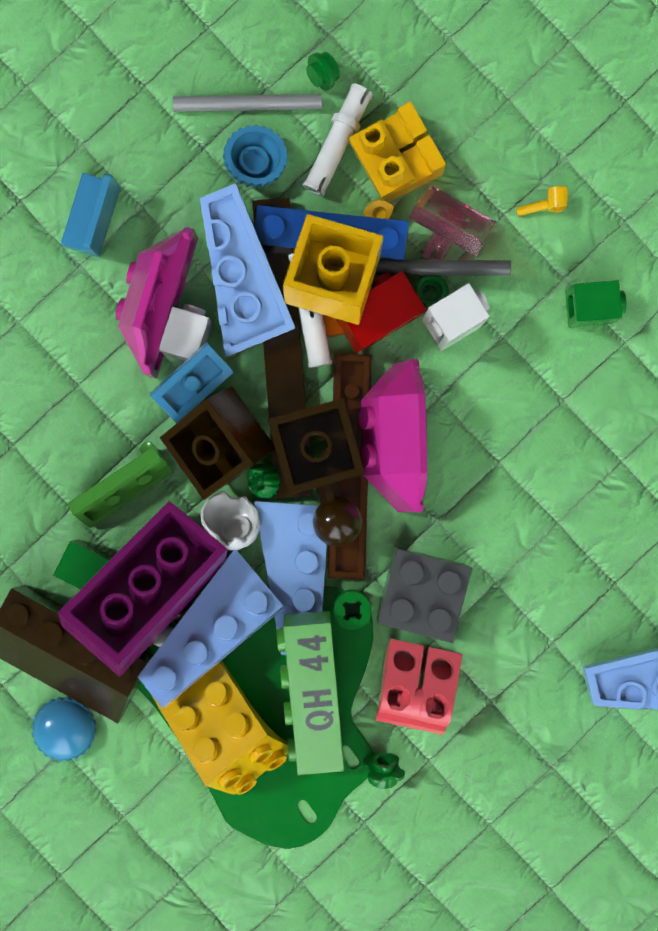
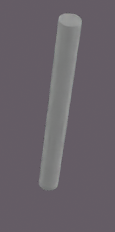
[173,94,322,112]

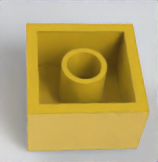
[283,214,384,325]

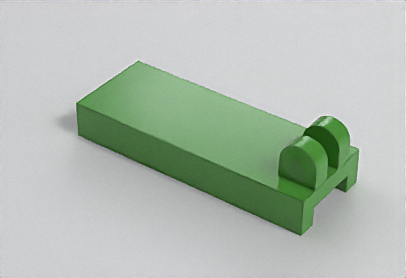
[68,441,174,528]

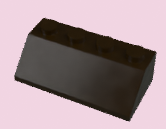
[0,585,154,724]

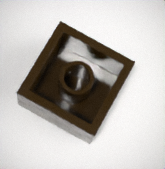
[159,386,276,500]

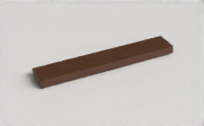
[328,354,372,580]

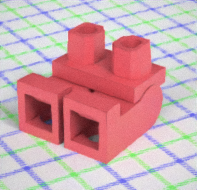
[375,638,463,735]

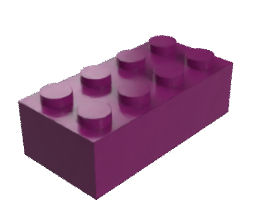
[58,501,227,677]

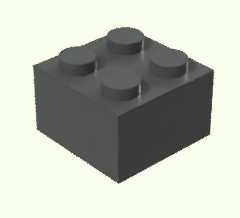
[376,546,472,643]

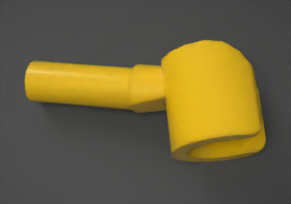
[516,186,568,216]

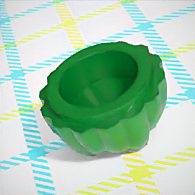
[247,463,280,499]

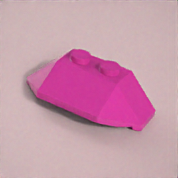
[115,227,198,379]
[358,359,428,512]

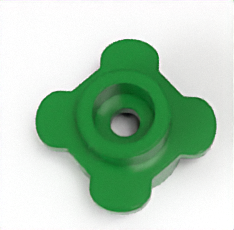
[363,753,405,789]

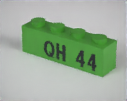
[277,611,344,775]

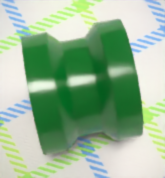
[333,589,372,630]

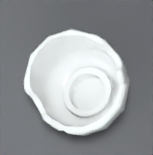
[200,491,261,550]

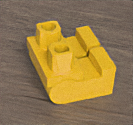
[348,101,446,202]

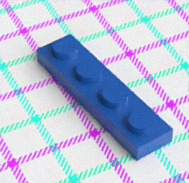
[255,205,409,260]

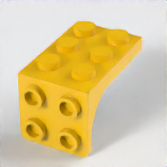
[150,660,288,795]

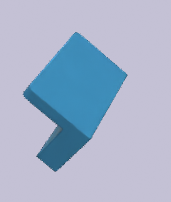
[61,173,121,258]
[149,342,234,423]

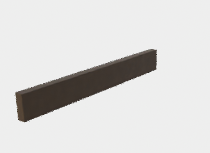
[252,197,313,498]

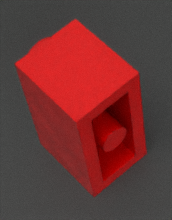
[335,271,426,354]

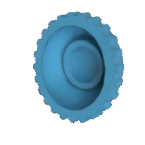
[223,125,288,188]
[31,696,96,762]

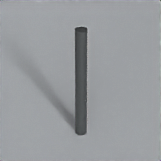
[375,260,511,276]

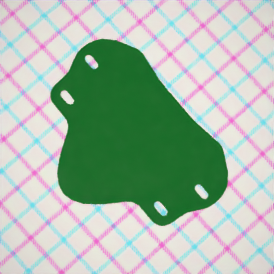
[138,550,374,849]

